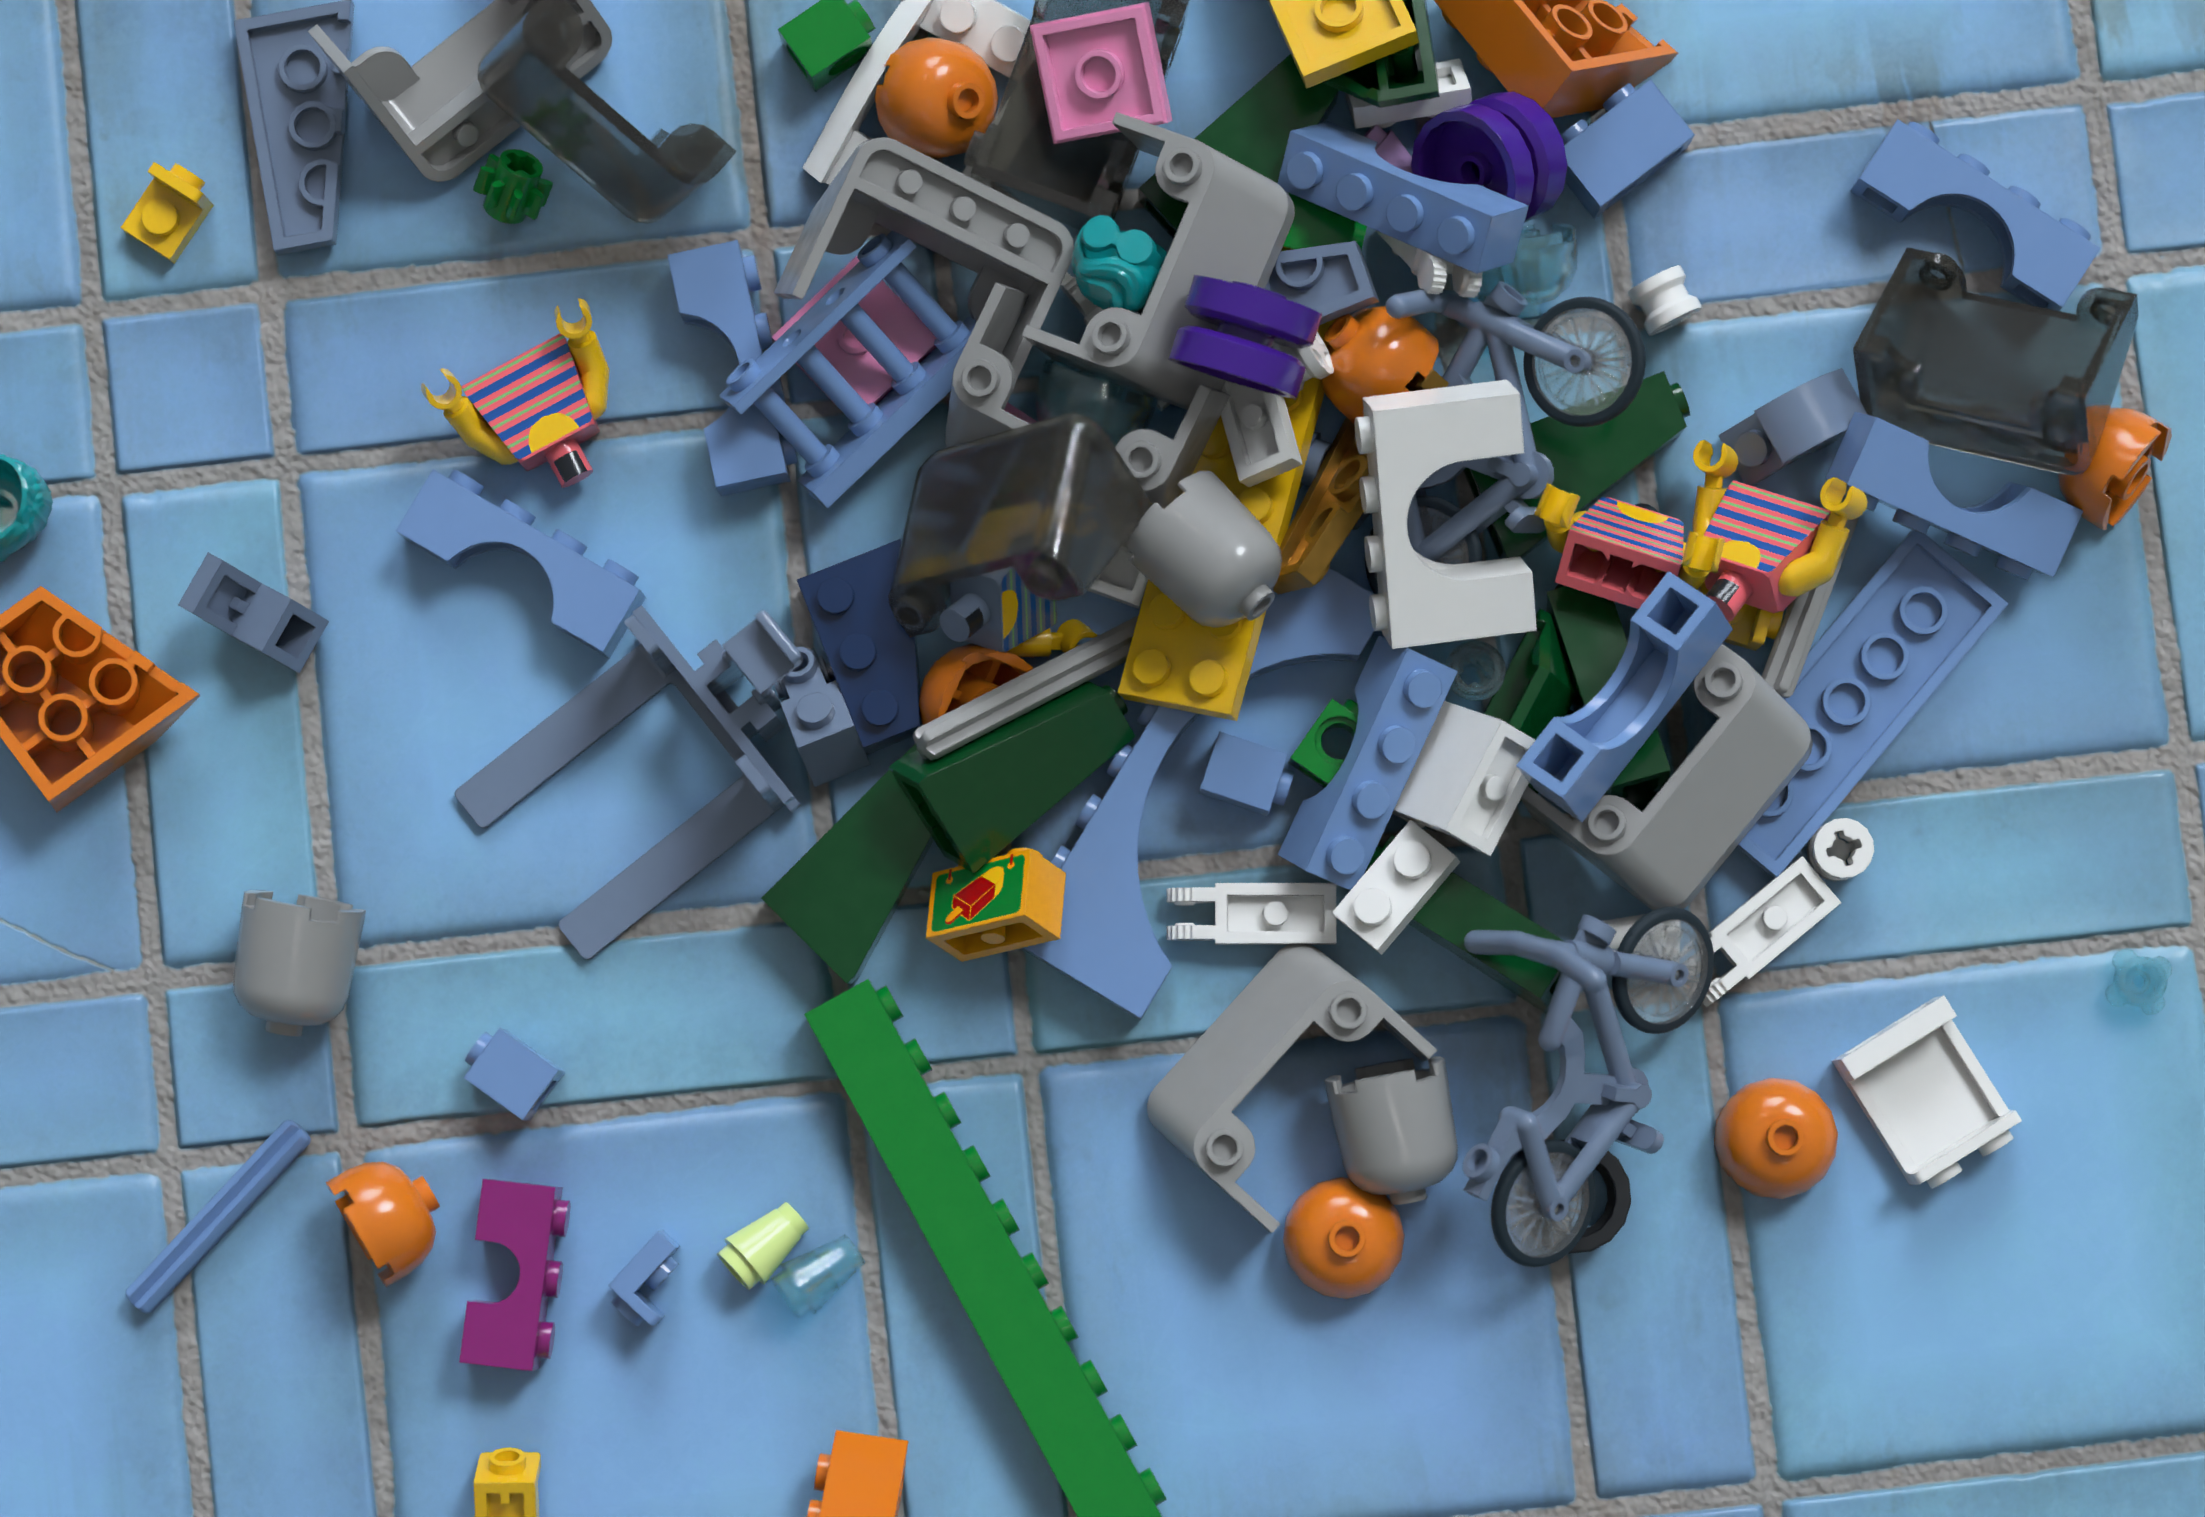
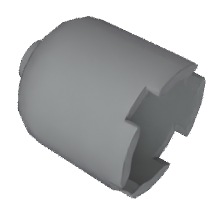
[1126,471,1282,628]
[233,890,366,1036]
[1324,1056,1458,1205]

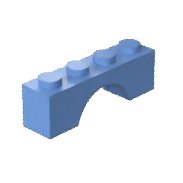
[1850,119,2101,319]
[1278,121,1529,274]
[667,240,798,496]
[1825,412,2083,580]
[396,469,646,659]
[1516,571,1733,822]
[1278,636,1458,890]

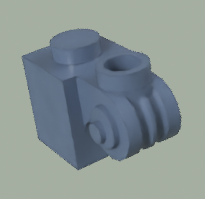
[774,647,871,787]

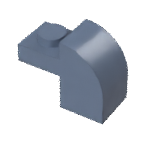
[1718,368,1868,486]
[178,553,329,673]

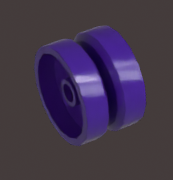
[1411,92,1568,223]
[1168,275,1322,399]

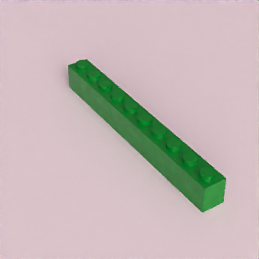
[804,979,1167,1517]

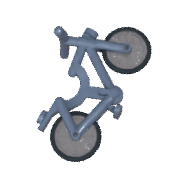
[1352,281,1646,594]
[1463,907,1714,1267]

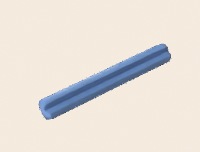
[125,1120,311,1314]

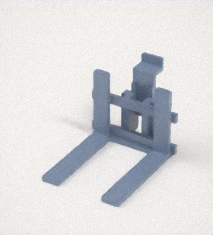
[455,605,803,960]

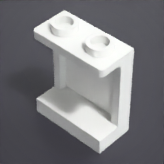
[1393,701,1535,856]
[1832,995,2022,1189]

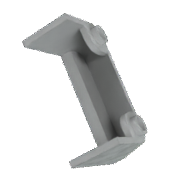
[308,0,612,182]
[1021,112,1295,410]
[774,137,1074,383]
[945,283,1230,547]
[1521,644,1813,910]
[1147,944,1437,1233]

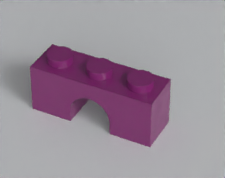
[459,1179,571,1371]

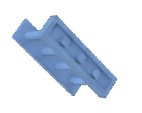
[719,230,977,508]

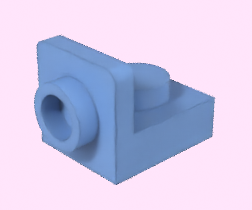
[608,1229,680,1327]

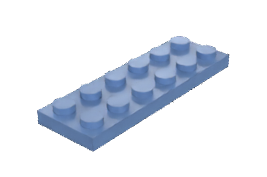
[1737,530,2009,879]

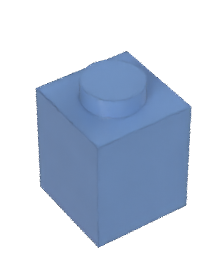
[1199,731,1295,816]
[463,1028,565,1121]

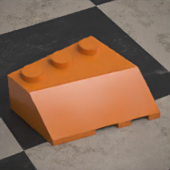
[1434,0,1678,118]
[0,586,200,812]

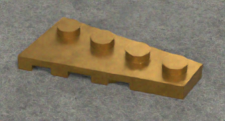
[1273,369,1449,595]

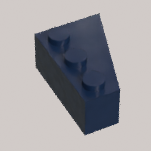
[797,535,922,755]

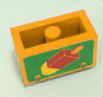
[926,848,1066,962]

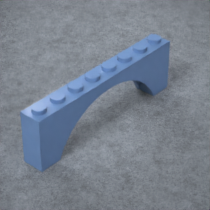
[1021,567,1375,1021]

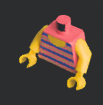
[421,298,610,488]
[1692,440,1868,622]
[1534,483,1725,609]

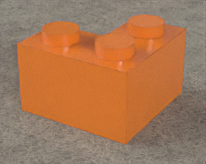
[807,1430,908,1517]

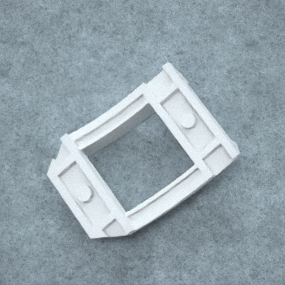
[803,0,1045,189]

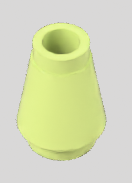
[717,1202,809,1290]

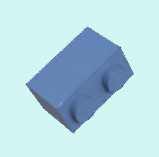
[1561,79,1695,219]

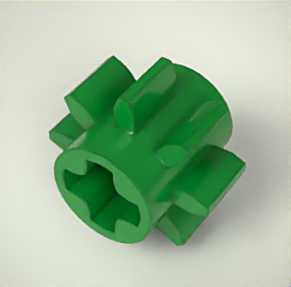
[473,149,553,224]

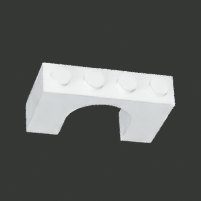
[1355,380,1537,649]

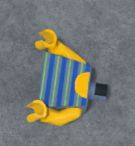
[940,491,1098,657]

